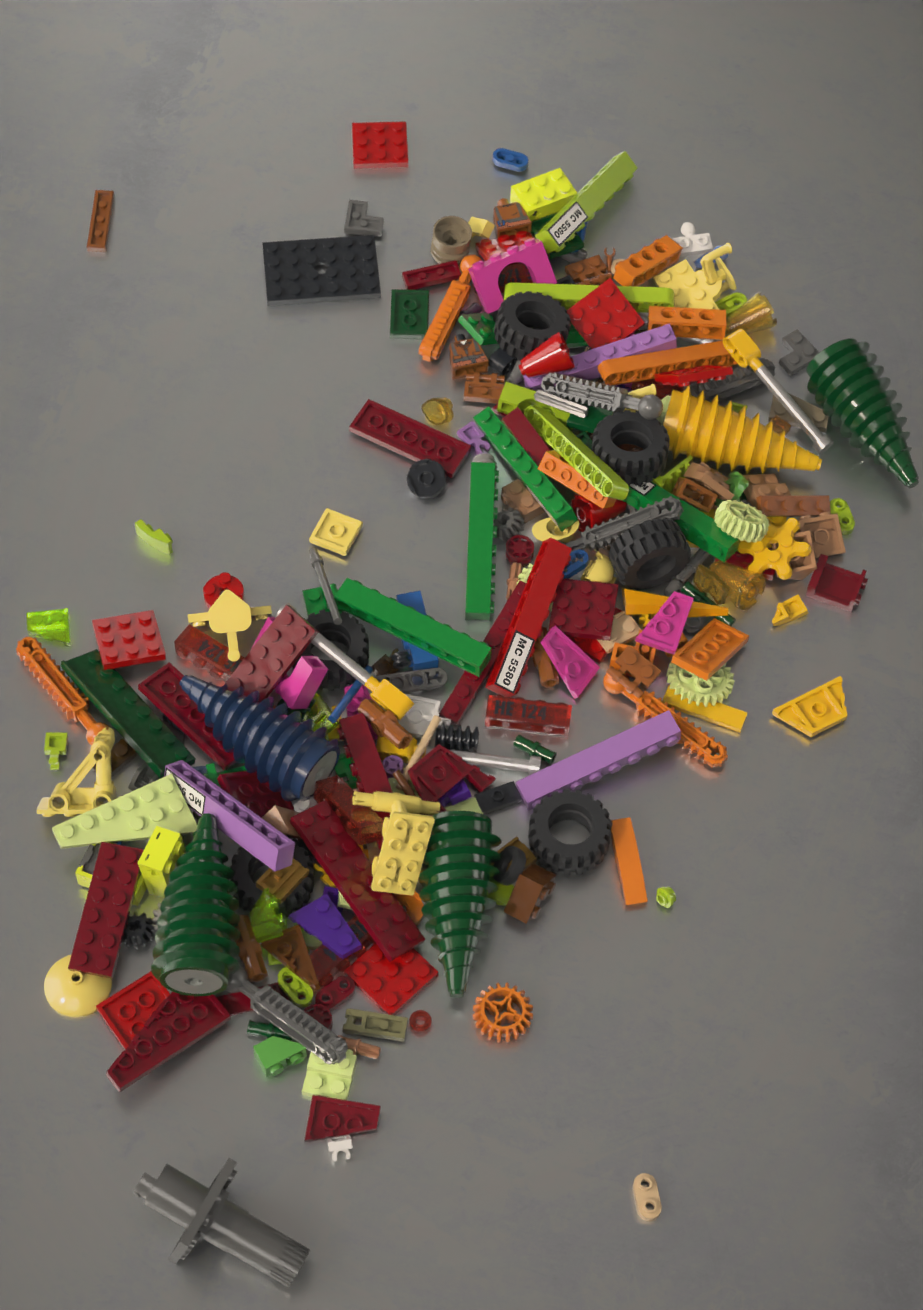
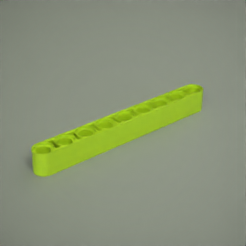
[504,283,674,313]
[524,406,629,500]

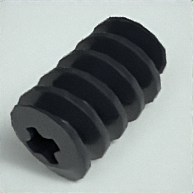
[434,722,479,753]

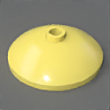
[44,955,112,1017]

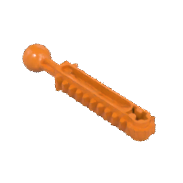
[419,254,482,362]
[16,637,110,746]
[603,668,728,768]

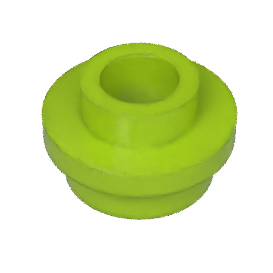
[656,886,676,908]

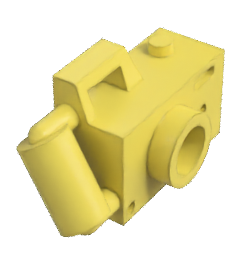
[468,217,495,239]

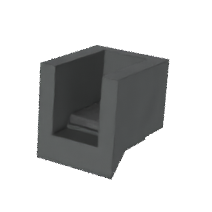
[128,762,160,791]

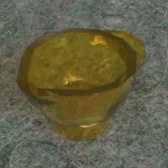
[421,397,454,425]

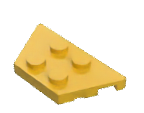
[772,676,847,737]

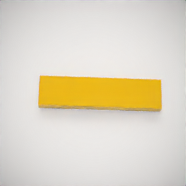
[662,685,748,733]

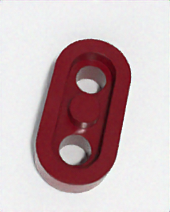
[315,976,355,1012]

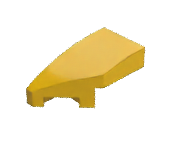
[772,595,808,626]

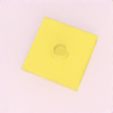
[309,508,363,556]

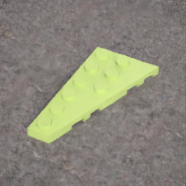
[52,774,197,849]

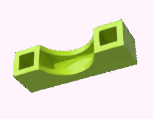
[497,382,573,432]

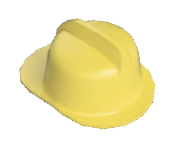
[532,517,579,543]

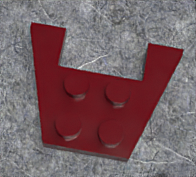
[407,744,496,816]

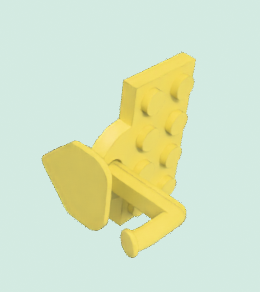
[653,242,737,310]
[188,590,272,662]

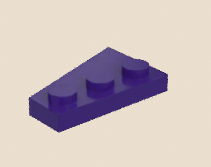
[289,894,362,959]

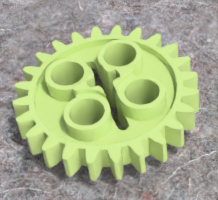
[666,662,735,707]

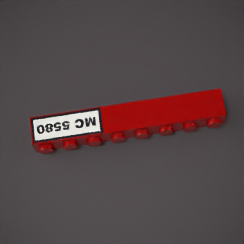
[485,538,572,698]

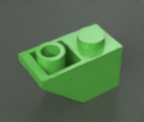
[253,1036,307,1077]

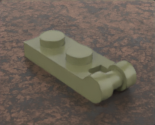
[342,1009,408,1042]

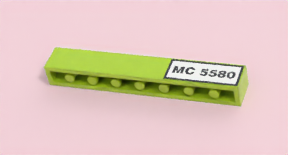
[535,151,638,254]

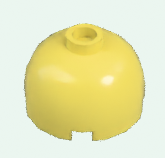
[580,551,616,584]

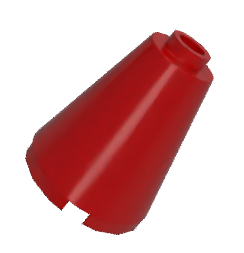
[518,332,575,378]
[570,494,627,532]

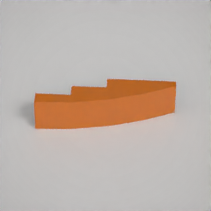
[611,817,648,905]

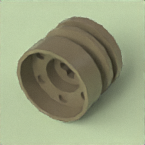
[430,216,472,266]

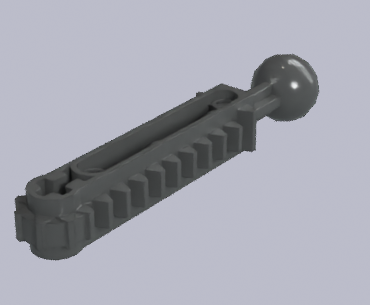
[660,358,776,402]
[541,372,663,420]
[558,496,684,553]
[225,966,348,1064]

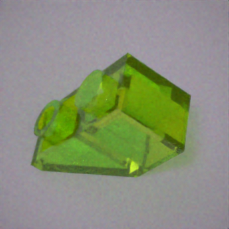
[250,888,286,943]

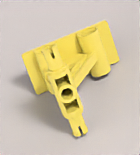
[37,727,118,817]
[352,791,440,895]

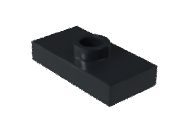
[474,781,522,815]

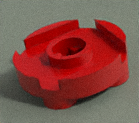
[203,572,244,608]

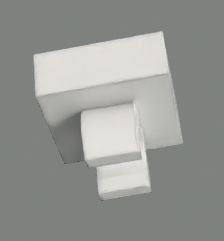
[327,1134,352,1161]

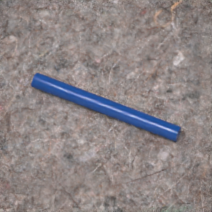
[328,665,373,723]

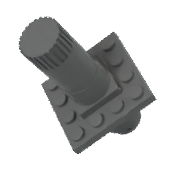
[133,1158,310,1288]

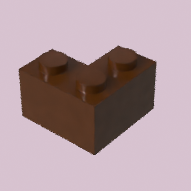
[504,863,556,924]

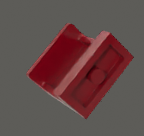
[805,554,868,612]

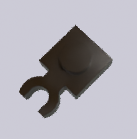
[371,648,399,676]

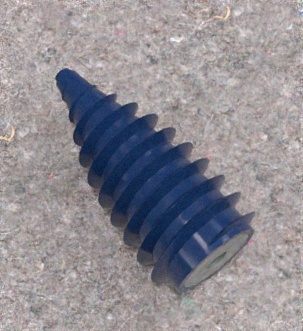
[180,675,340,802]

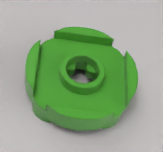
[714,471,749,507]

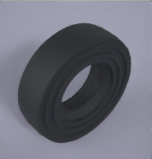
[493,846,526,886]

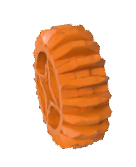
[473,982,533,1043]

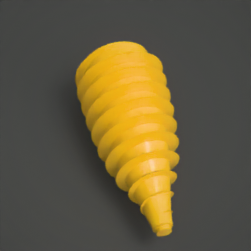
[662,385,822,475]

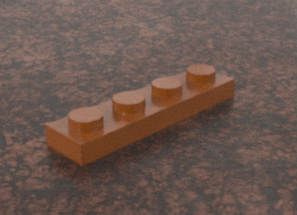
[756,495,831,517]

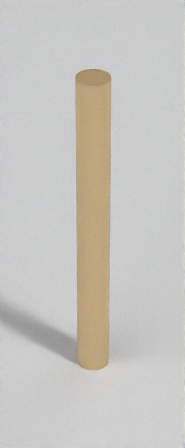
[396,715,441,791]

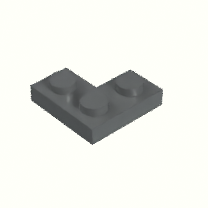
[344,200,384,237]
[779,329,820,376]

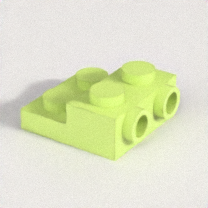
[302,1049,357,1100]

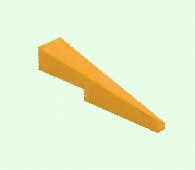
[622,588,728,617]

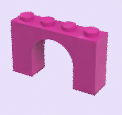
[468,238,557,314]
[250,617,328,709]

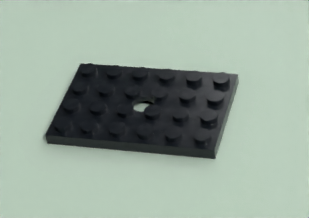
[262,235,381,306]

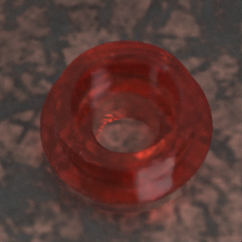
[409,1010,432,1032]

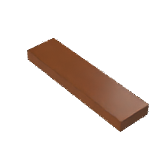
[87,190,114,252]

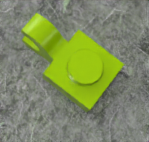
[44,732,68,770]

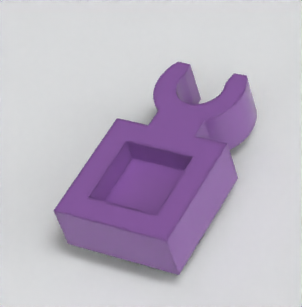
[456,421,491,455]

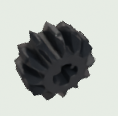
[122,911,155,950]

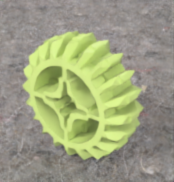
[714,500,769,542]

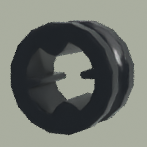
[391,651,411,669]

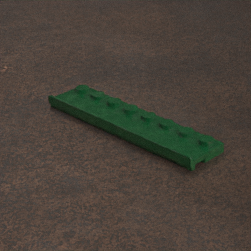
[60,649,196,779]

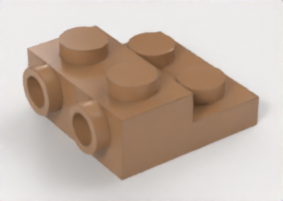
[684,462,734,501]
[743,474,791,509]
[501,479,545,523]
[797,512,846,559]

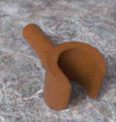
[604,248,616,273]

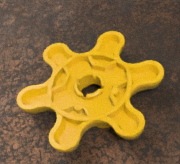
[738,518,812,580]

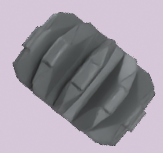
[493,507,525,542]

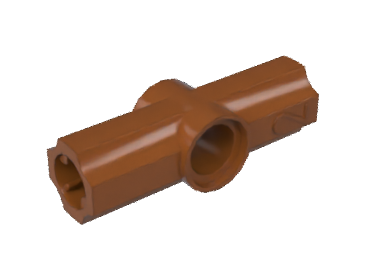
[532,626,559,688]
[357,699,412,749]
[235,914,268,983]

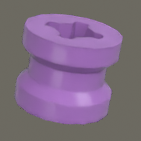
[382,755,404,778]

